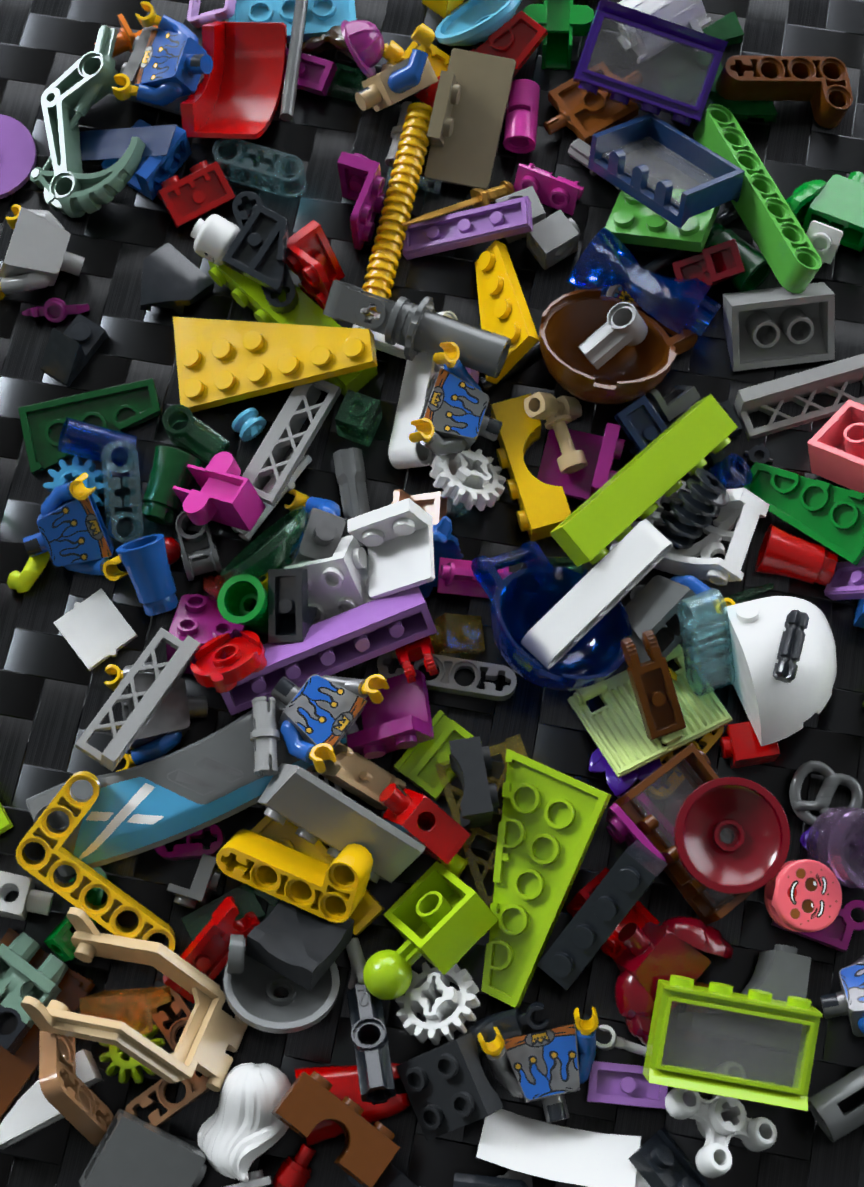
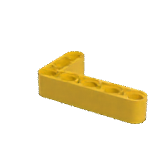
[16,771,175,952]

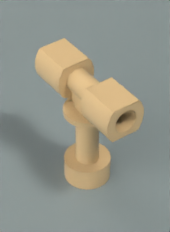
[524,392,588,474]

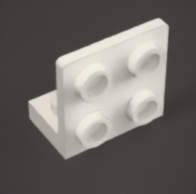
[347,498,435,600]

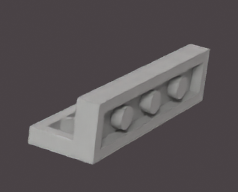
[734,354,864,441]
[242,380,341,506]
[75,627,200,772]

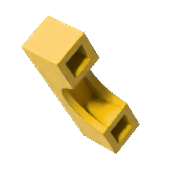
[491,393,571,542]

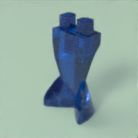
[566,227,722,337]

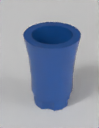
[116,534,178,616]

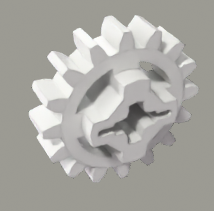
[429,448,506,511]
[396,962,481,1045]

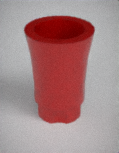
[755,524,838,586]

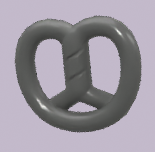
[789,761,863,831]

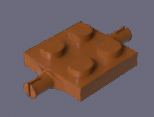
[544,61,643,144]

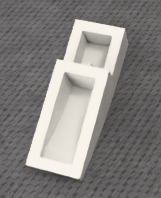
[0,1049,103,1149]

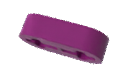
[154,824,226,861]

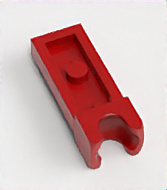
[162,896,261,1004]

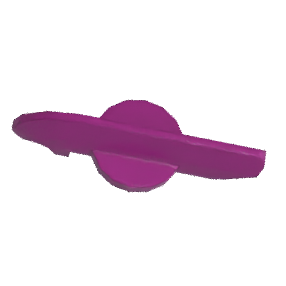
[22,298,89,323]

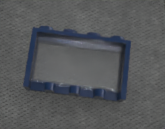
[588,113,745,229]

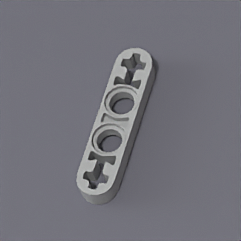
[377,650,517,701]

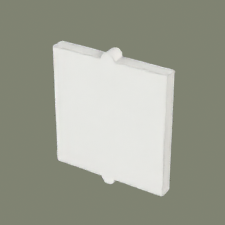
[54,588,138,671]

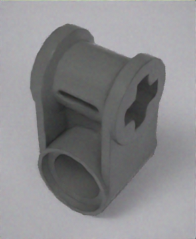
[175,511,223,582]

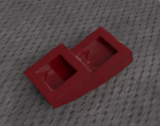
[672,238,746,297]

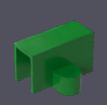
[523,0,594,70]

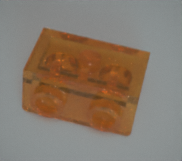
[79,986,172,1035]

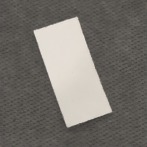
[476,1109,641,1187]

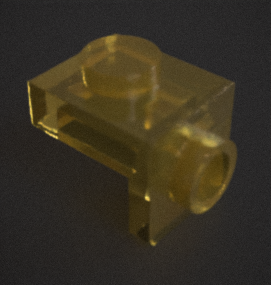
[430,613,485,655]

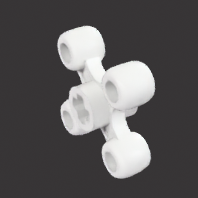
[665,1060,777,1178]

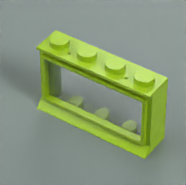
[642,975,823,1111]

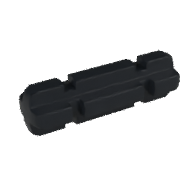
[773,610,809,683]

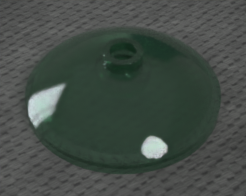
[220,506,308,581]

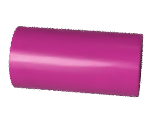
[503,79,540,154]

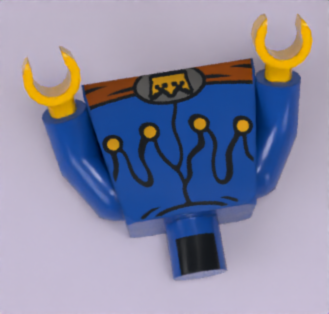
[112,1,213,106]
[23,473,128,581]

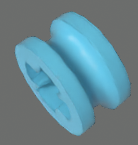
[231,407,267,441]

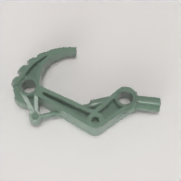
[30,25,146,218]

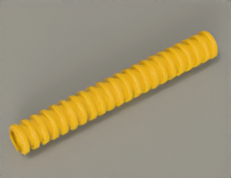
[362,102,433,314]

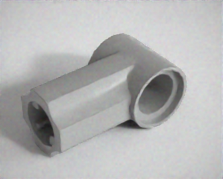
[578,302,648,370]

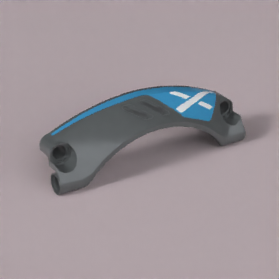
[26,673,359,877]

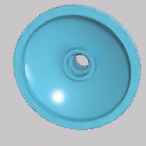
[435,0,521,46]

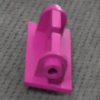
[514,163,584,215]
[437,557,513,600]

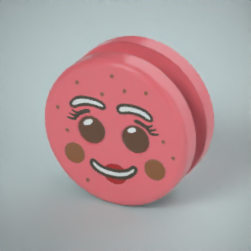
[764,859,842,932]

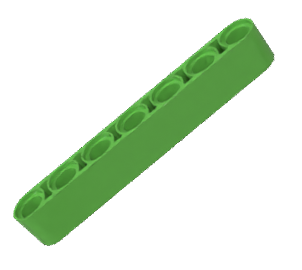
[693,104,822,294]

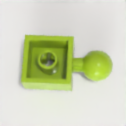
[363,861,499,1000]

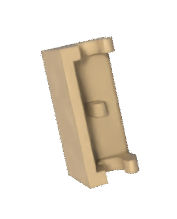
[319,742,406,810]

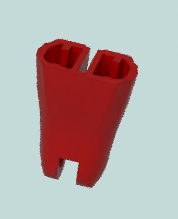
[295,1062,411,1146]

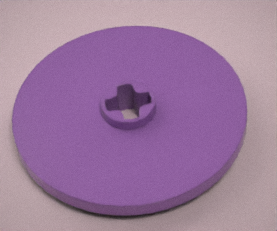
[0,114,37,199]

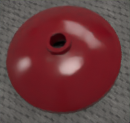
[674,777,790,894]

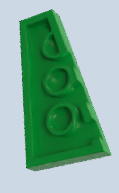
[739,462,864,566]

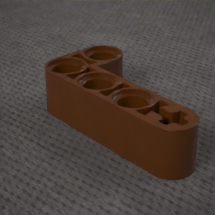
[715,55,853,129]

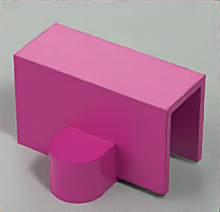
[172,452,266,532]

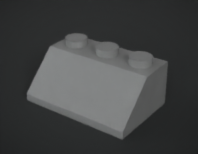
[723,282,835,372]

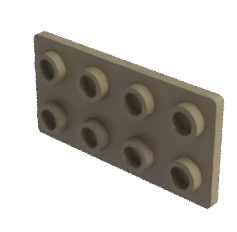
[424,48,516,190]

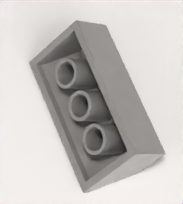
[258,763,426,884]

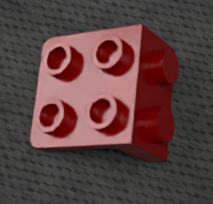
[286,220,345,310]

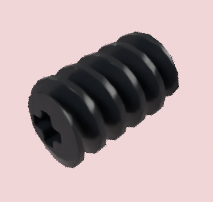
[653,468,730,549]

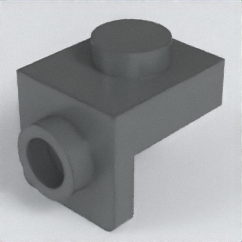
[640,385,701,422]
[167,854,224,910]

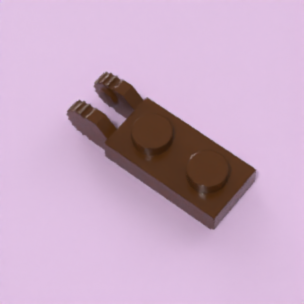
[621,630,686,740]

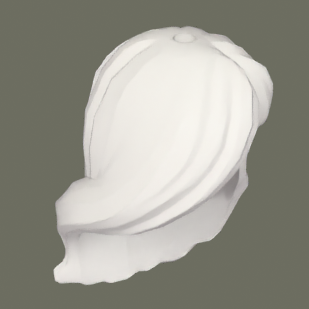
[197,1062,291,1183]

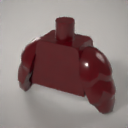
[615,916,734,1047]

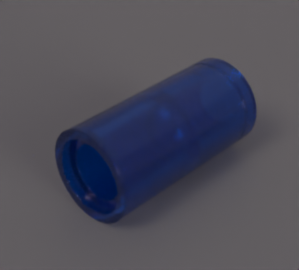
[58,418,136,469]

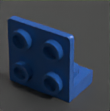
[101,119,192,200]

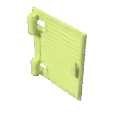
[567,644,733,778]

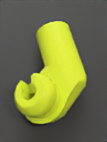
[7,551,51,593]

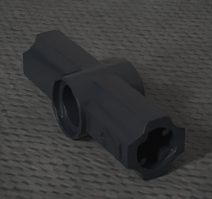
[347,983,396,1105]

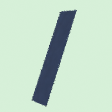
[79,124,177,161]

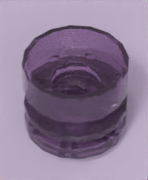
[807,806,864,890]

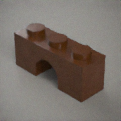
[271,1071,400,1187]

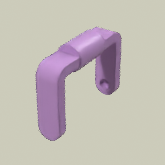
[187,0,236,28]

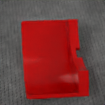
[180,22,287,139]

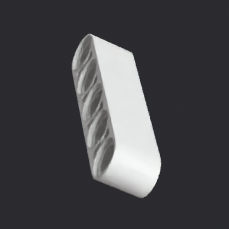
[388,311,458,470]
[521,519,673,669]

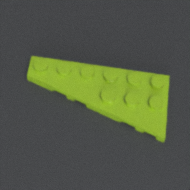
[481,749,611,1008]

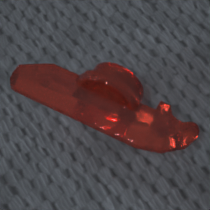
[203,575,226,601]

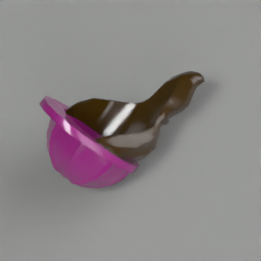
[302,20,384,78]

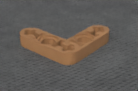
[125,986,210,1128]
[39,1002,114,1146]

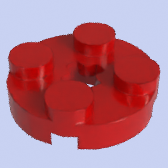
[190,630,267,693]

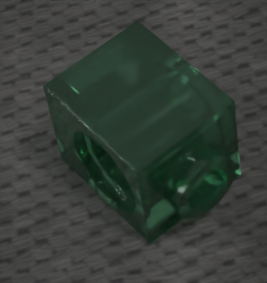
[335,389,383,447]

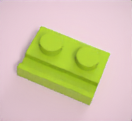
[394,710,482,801]

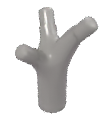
[346,937,366,990]

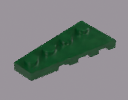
[18,378,162,476]

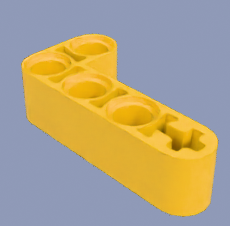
[216,829,373,923]

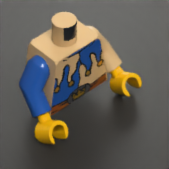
[355,23,438,112]

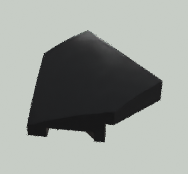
[140,243,215,315]

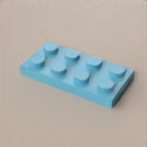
[229,0,356,43]

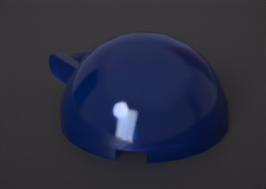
[471,541,632,691]

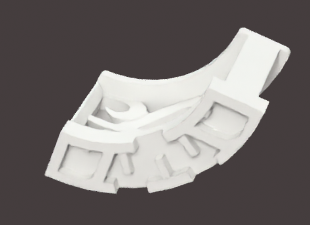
[606,480,770,586]

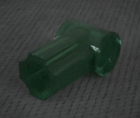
[162,405,230,464]

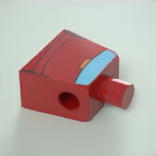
[379,783,471,865]

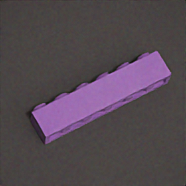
[221,586,437,715]

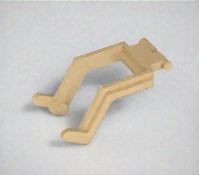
[21,907,248,1092]

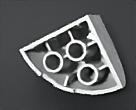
[724,596,837,746]

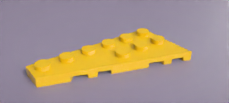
[173,317,378,414]

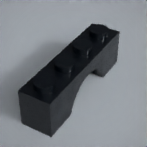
[537,839,668,990]

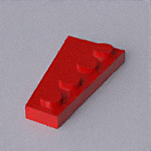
[415,10,548,108]

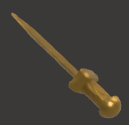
[402,180,515,226]

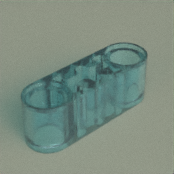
[212,138,307,198]
[101,441,144,544]
[677,588,735,696]

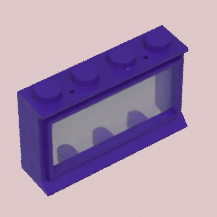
[573,0,728,126]

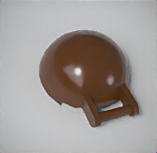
[539,288,698,405]

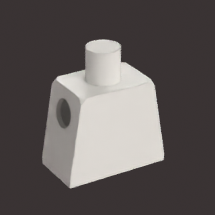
[0,871,54,921]

